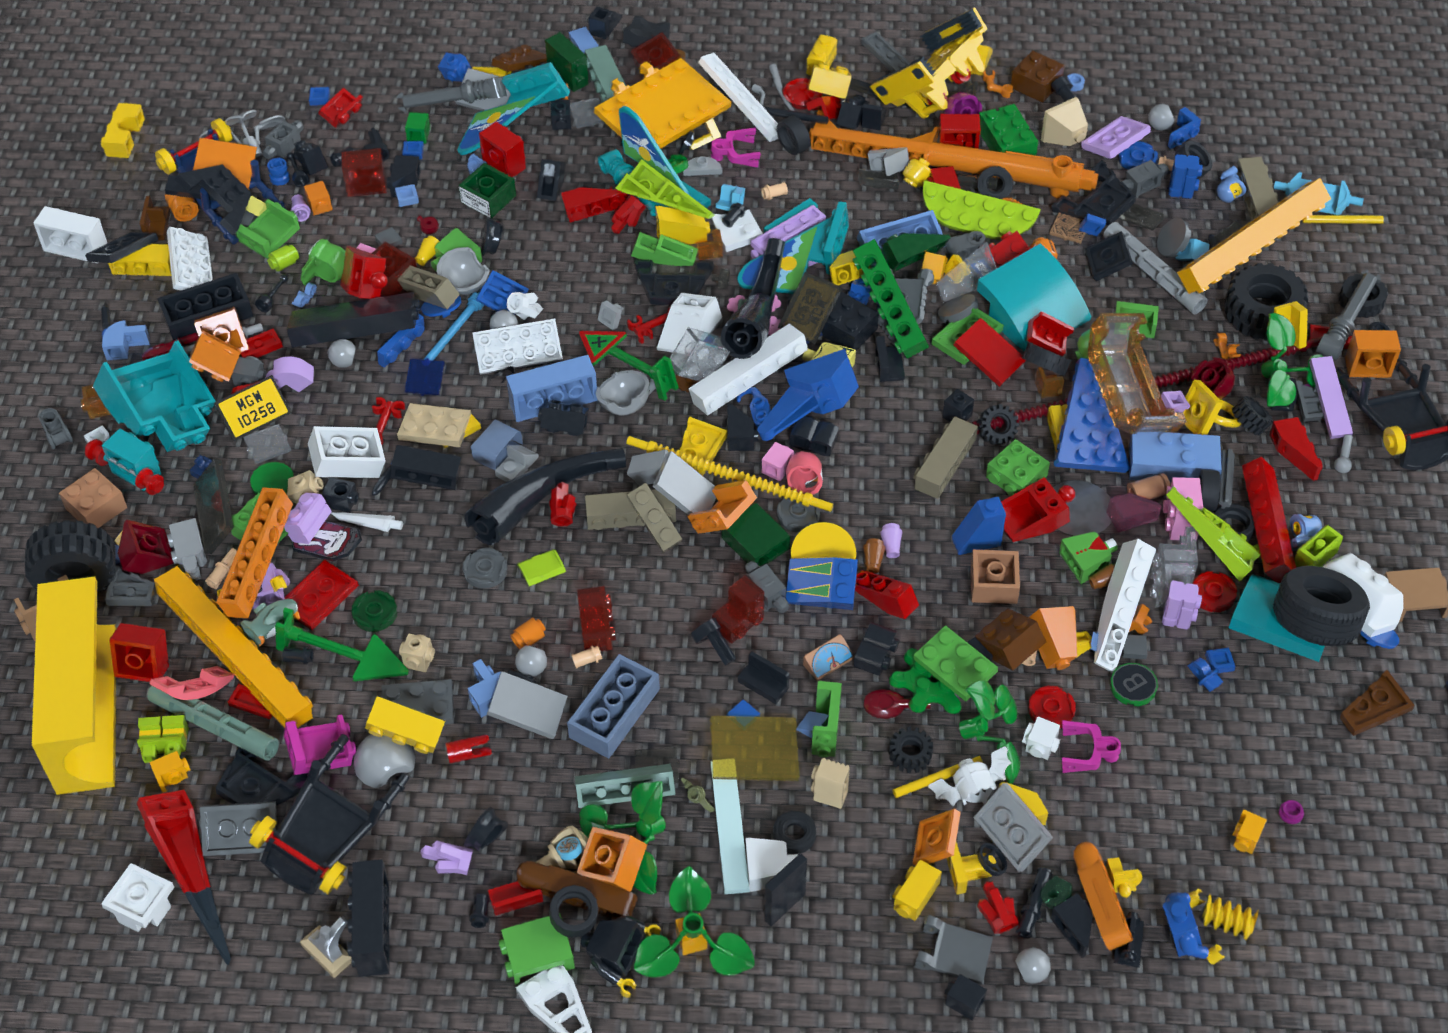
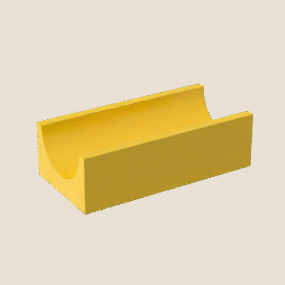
[32,577,116,795]

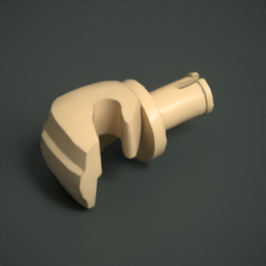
[536,826,588,869]

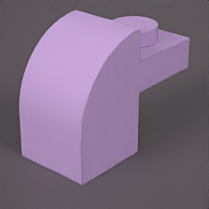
[265,357,314,392]

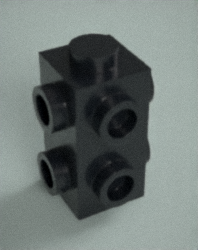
[538,400,589,436]

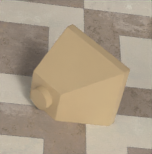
[1041,97,1088,146]

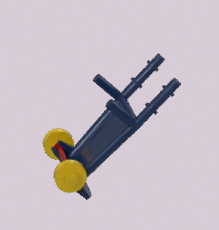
[155,118,287,244]

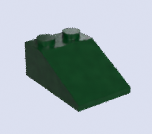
[881,233,951,273]

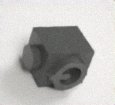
[232,356,267,387]

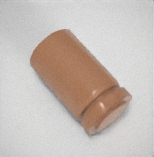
[1127,473,1171,504]

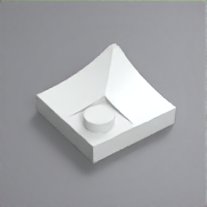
[712,210,763,252]

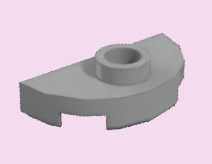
[683,156,722,176]

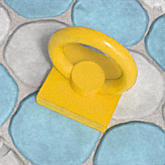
[1180,380,1242,435]

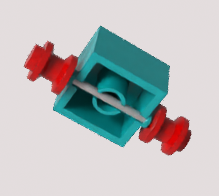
[85,429,164,495]

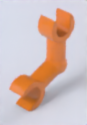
[982,70,1013,98]
[1213,333,1241,360]

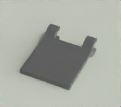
[914,915,993,984]

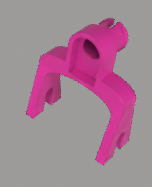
[711,128,761,167]
[1062,720,1121,773]

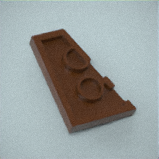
[491,45,547,72]
[1340,670,1415,736]

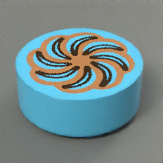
[556,837,583,860]

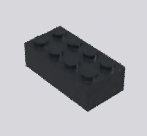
[157,273,253,341]
[787,275,879,351]
[347,859,390,977]

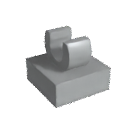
[598,301,623,330]

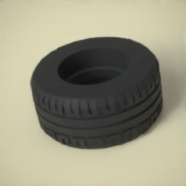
[1273,566,1370,646]

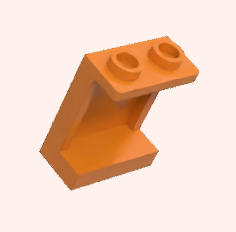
[687,480,757,534]

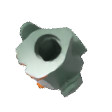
[241,599,300,647]

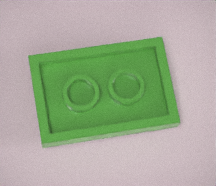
[932,308,1004,365]
[914,625,998,702]

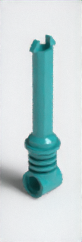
[598,149,668,216]

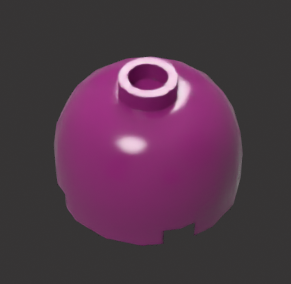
[943,92,982,114]

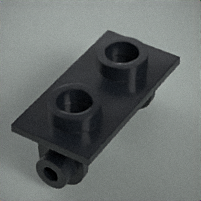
[1114,912,1144,968]

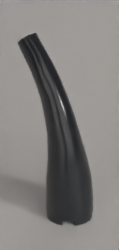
[721,238,785,359]
[464,448,626,546]

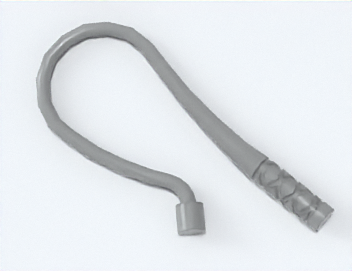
[752,64,795,111]

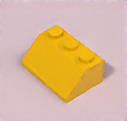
[365,696,445,754]

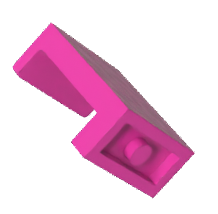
[284,715,356,775]

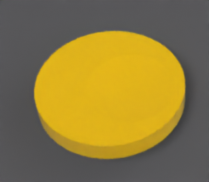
[791,522,856,559]

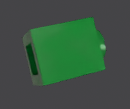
[405,112,430,144]

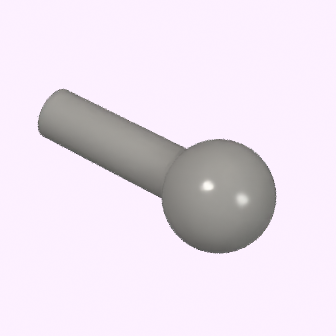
[1334,435,1353,473]

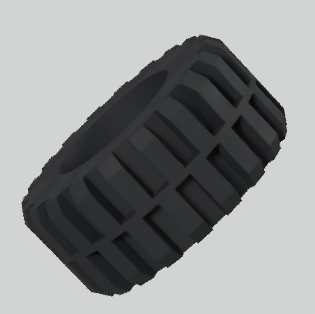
[1224,263,1309,341]
[25,520,116,592]

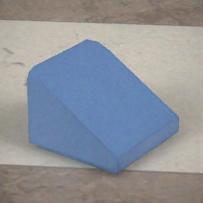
[796,711,829,738]

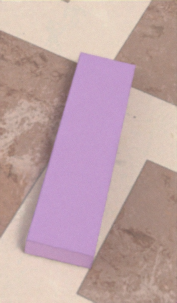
[751,205,826,255]
[1309,356,1353,439]

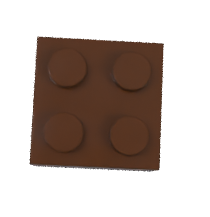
[1011,50,1065,103]
[975,608,1046,670]

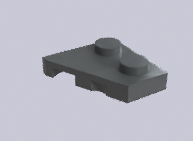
[1295,381,1325,422]
[105,567,156,606]

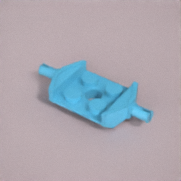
[1273,172,1364,215]

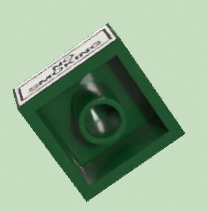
[459,163,516,219]

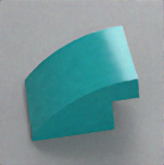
[977,243,1091,352]
[1229,574,1325,662]

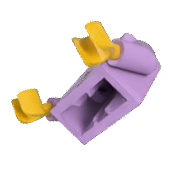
[217,563,290,610]

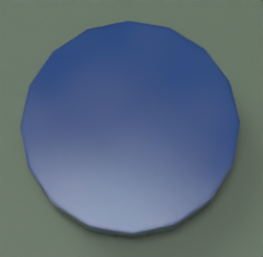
[1119,141,1158,170]

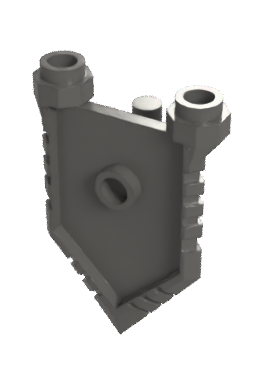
[876,269,934,346]

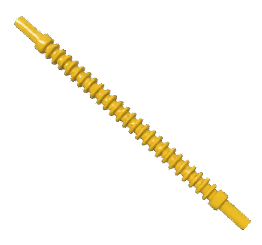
[626,436,833,512]

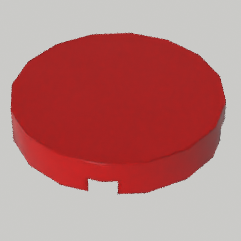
[1193,571,1237,612]
[1028,686,1076,729]

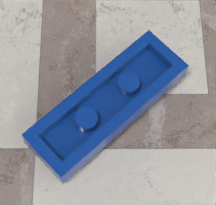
[377,314,425,368]

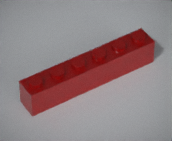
[1242,457,1296,583]

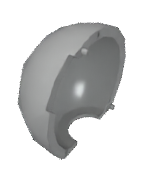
[437,247,489,295]
[596,370,650,416]
[353,734,416,788]

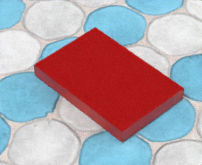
[953,318,1026,387]
[284,560,359,630]

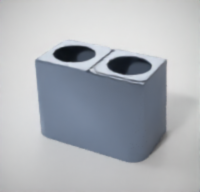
[471,419,523,470]

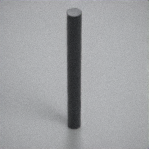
[763,106,829,124]

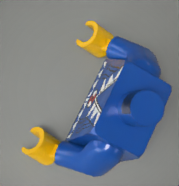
[1162,889,1225,964]

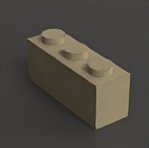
[397,266,460,309]
[627,483,682,553]

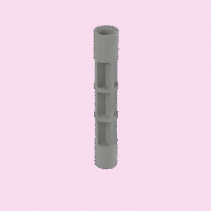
[1103,222,1208,314]

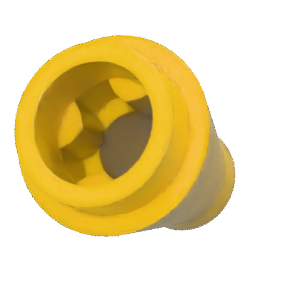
[414,236,440,266]

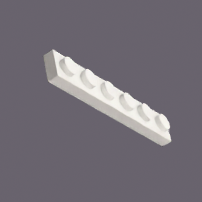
[698,53,779,142]

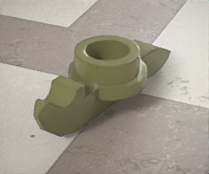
[681,778,715,813]

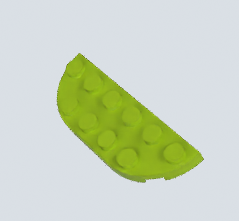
[923,180,1041,240]

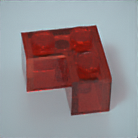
[712,575,764,644]
[577,586,616,651]

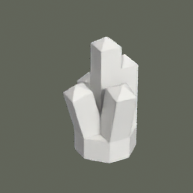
[507,292,543,320]

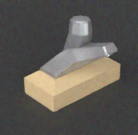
[300,917,351,978]

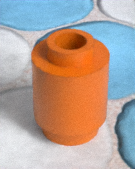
[510,618,546,650]

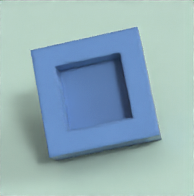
[395,184,419,207]

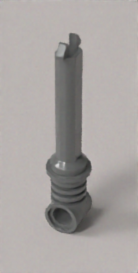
[396,76,507,112]
[1316,270,1381,361]

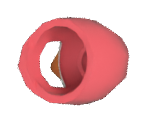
[786,451,823,495]

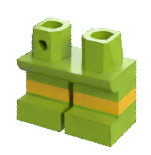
[137,715,189,763]

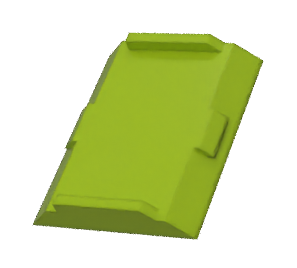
[517,549,566,586]

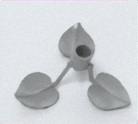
[199,110,287,158]

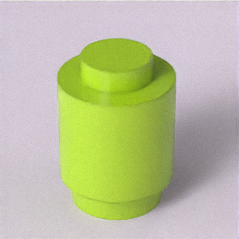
[267,245,299,272]

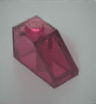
[1106,493,1162,532]

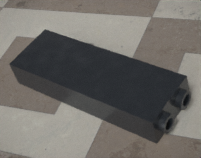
[287,292,421,347]

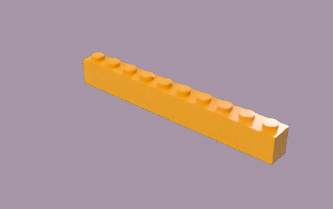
[1177,178,1331,294]
[154,566,313,728]

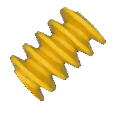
[1202,894,1259,940]

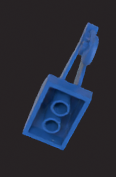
[736,349,859,441]

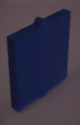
[405,358,445,396]

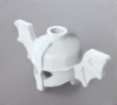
[928,747,1011,806]

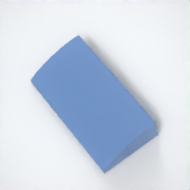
[857,210,945,267]

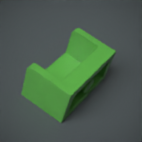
[1112,301,1159,338]

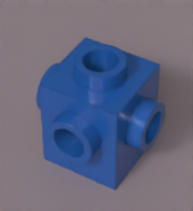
[438,53,471,82]

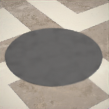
[1053,480,1114,536]

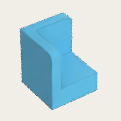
[716,184,745,211]
[1176,239,1210,261]

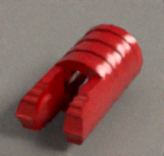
[446,734,492,764]

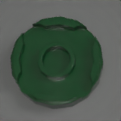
[351,590,398,632]

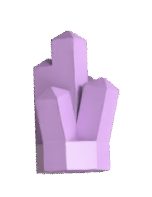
[420,841,473,875]

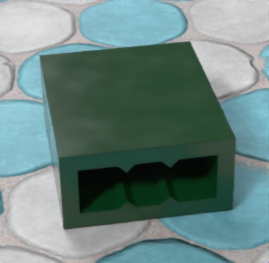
[545,32,589,92]
[722,503,790,567]

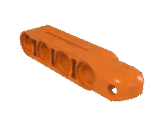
[1073,842,1133,951]

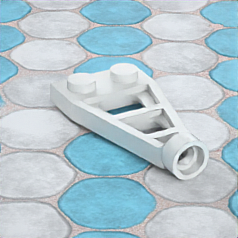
[516,965,592,1033]

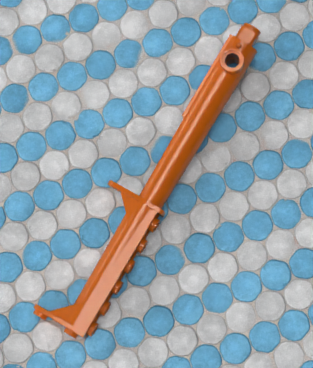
[809,110,1098,198]

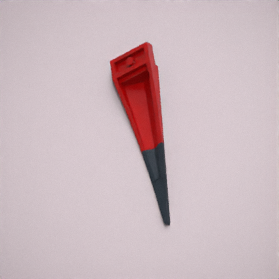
[137,790,231,965]

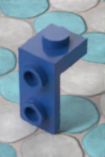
[1168,107,1201,149]

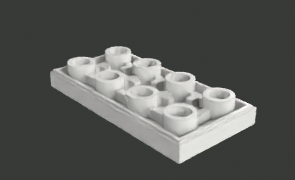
[167,227,213,291]
[472,319,563,375]

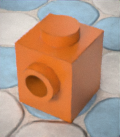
[304,181,332,216]

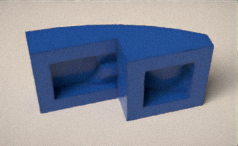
[847,278,872,305]

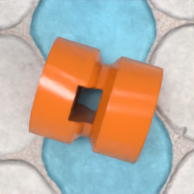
[165,194,199,222]

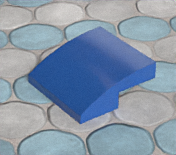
[476,270,529,315]

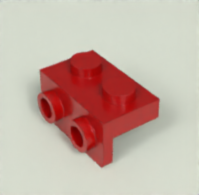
[318,87,363,128]
[982,231,1030,269]
[1027,312,1074,356]

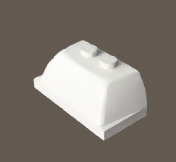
[1323,553,1403,637]

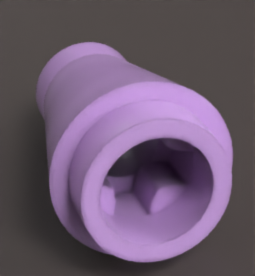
[291,195,311,222]
[880,523,902,558]

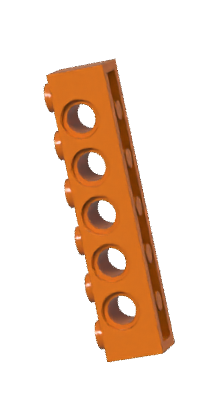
[216,488,293,619]

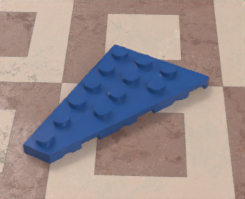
[1054,358,1130,473]

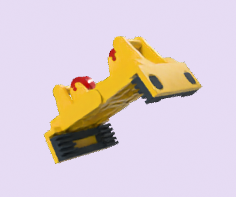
[870,7,987,119]

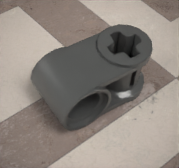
[945,231,985,261]
[39,408,73,450]

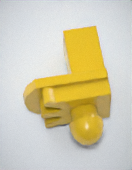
[1106,857,1142,898]

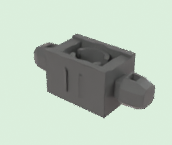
[263,120,304,159]
[1122,160,1169,197]
[745,561,789,613]

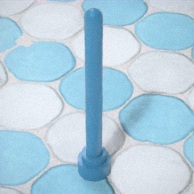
[422,292,484,367]

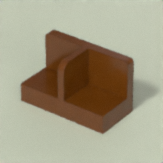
[140,196,171,240]

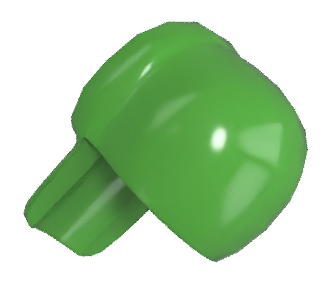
[301,239,346,286]

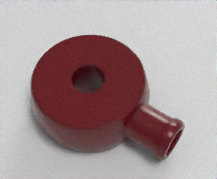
[417,215,439,234]

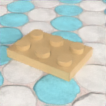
[397,403,471,447]

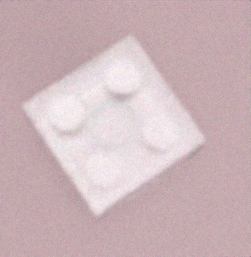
[670,327,730,381]

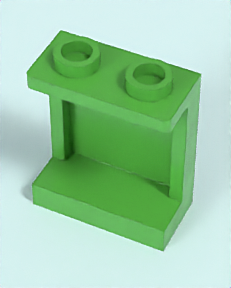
[236,199,300,259]
[812,681,842,757]
[498,913,575,985]

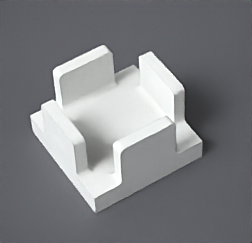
[101,863,174,932]

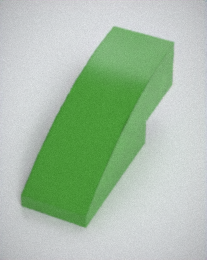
[631,232,698,266]

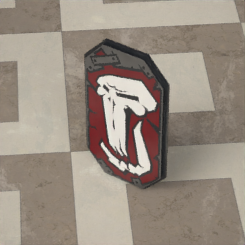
[291,521,362,561]

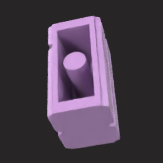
[284,493,332,544]
[1162,580,1202,630]

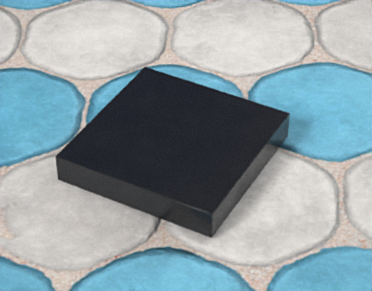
[1085,231,1133,281]

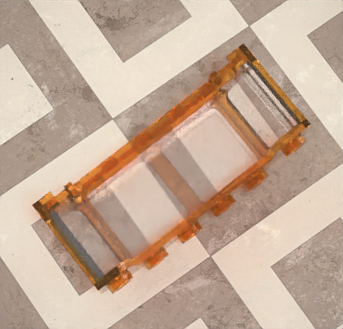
[1087,313,1187,434]

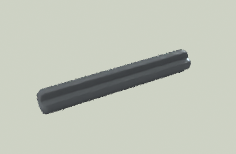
[1218,449,1235,509]

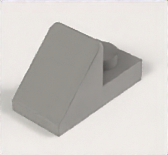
[868,147,909,176]
[495,445,539,482]

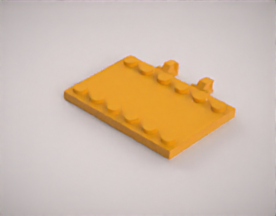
[594,58,731,149]

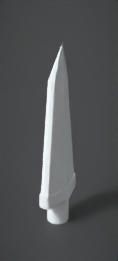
[331,513,403,532]

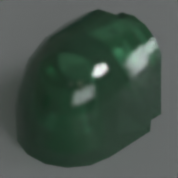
[1041,876,1073,910]

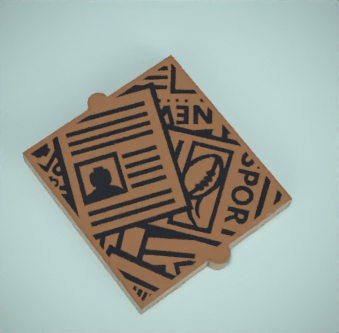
[1050,212,1086,244]

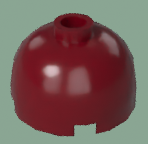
[1191,357,1235,400]

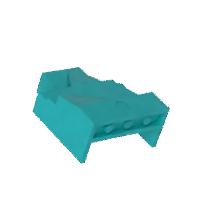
[93,340,216,452]

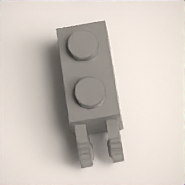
[167,518,207,582]

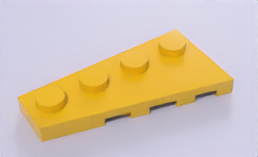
[680,417,728,476]

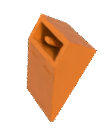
[189,330,241,382]

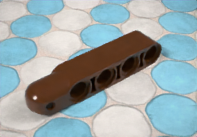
[516,861,638,919]

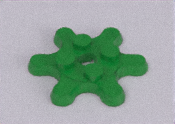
[889,648,961,714]

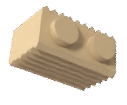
[811,758,850,809]

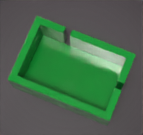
[979,104,1038,156]

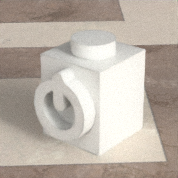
[1022,717,1060,760]

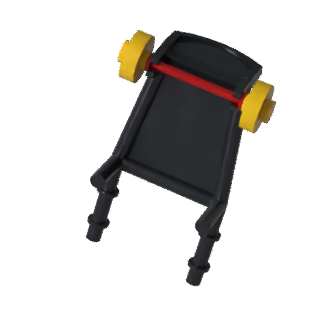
[1336,357,1448,470]
[249,734,409,895]

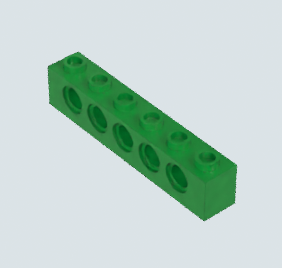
[853,239,929,358]

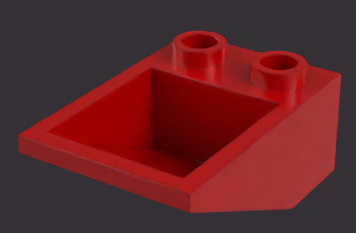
[340,246,388,299]
[1001,477,1075,542]

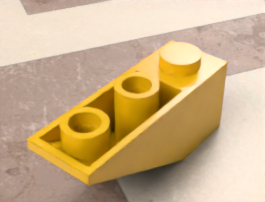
[108,244,172,276]

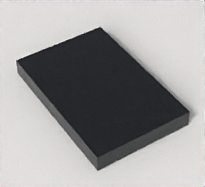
[85,231,158,263]
[765,854,807,926]

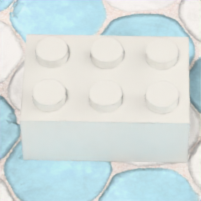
[34,206,107,264]
[308,426,385,478]

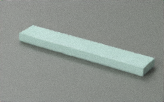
[711,759,749,894]

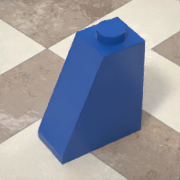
[952,496,1006,555]

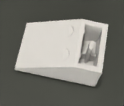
[657,293,722,355]

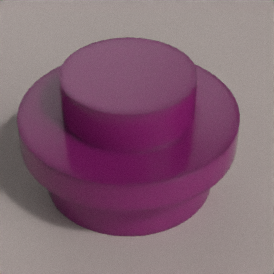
[1279,800,1304,824]

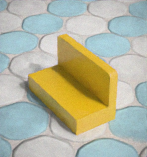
[1274,301,1308,349]

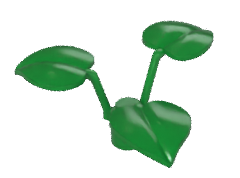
[1261,313,1325,407]
[959,680,1020,784]
[579,781,666,894]
[634,866,755,977]

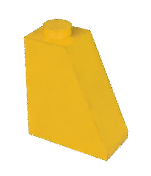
[655,206,710,245]

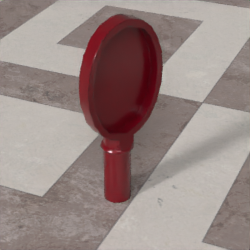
[141,332,198,361]
[863,690,931,719]

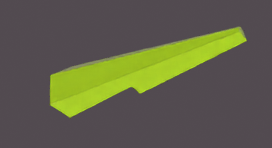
[616,159,714,219]
[1166,486,1261,582]

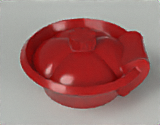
[783,78,823,109]

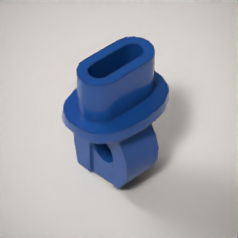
[1188,658,1223,692]

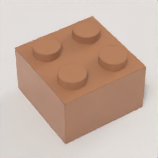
[59,468,127,528]
[971,550,1020,604]

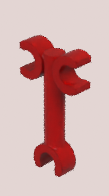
[627,306,671,344]
[372,397,406,445]

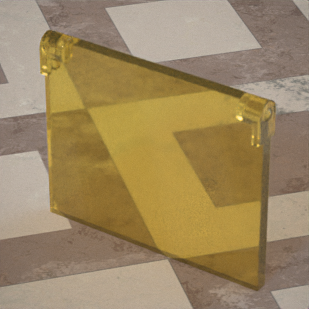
[710,716,800,781]

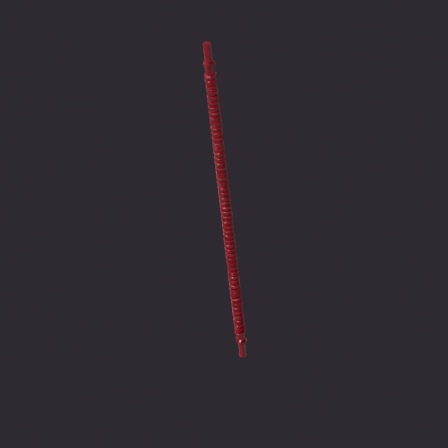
[972,337,1322,434]

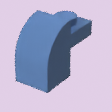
[102,320,150,361]
[468,659,501,718]

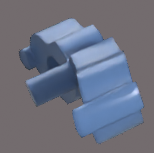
[292,282,317,307]

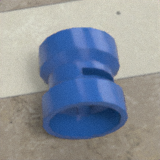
[267,158,290,186]

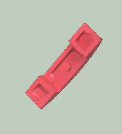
[150,666,234,700]

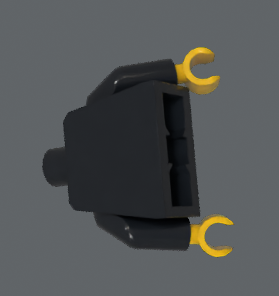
[581,915,661,998]

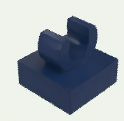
[190,455,222,484]

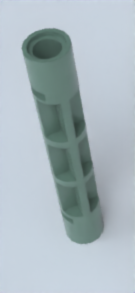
[147,686,279,760]

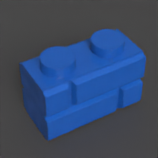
[1169,154,1202,199]

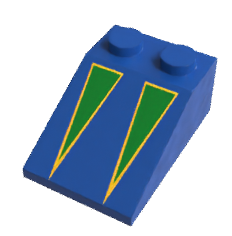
[786,557,858,610]

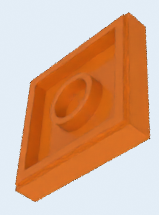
[913,808,961,866]

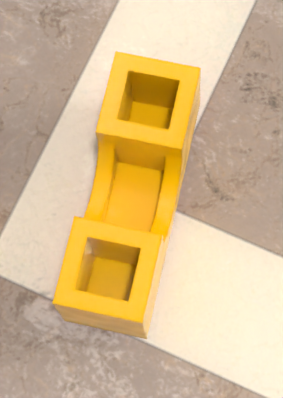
[101,103,145,158]

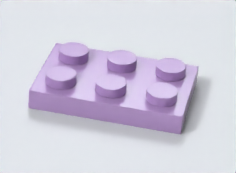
[1081,116,1151,159]

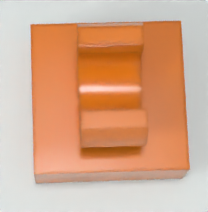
[1129,604,1152,635]

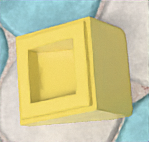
[246,196,267,216]

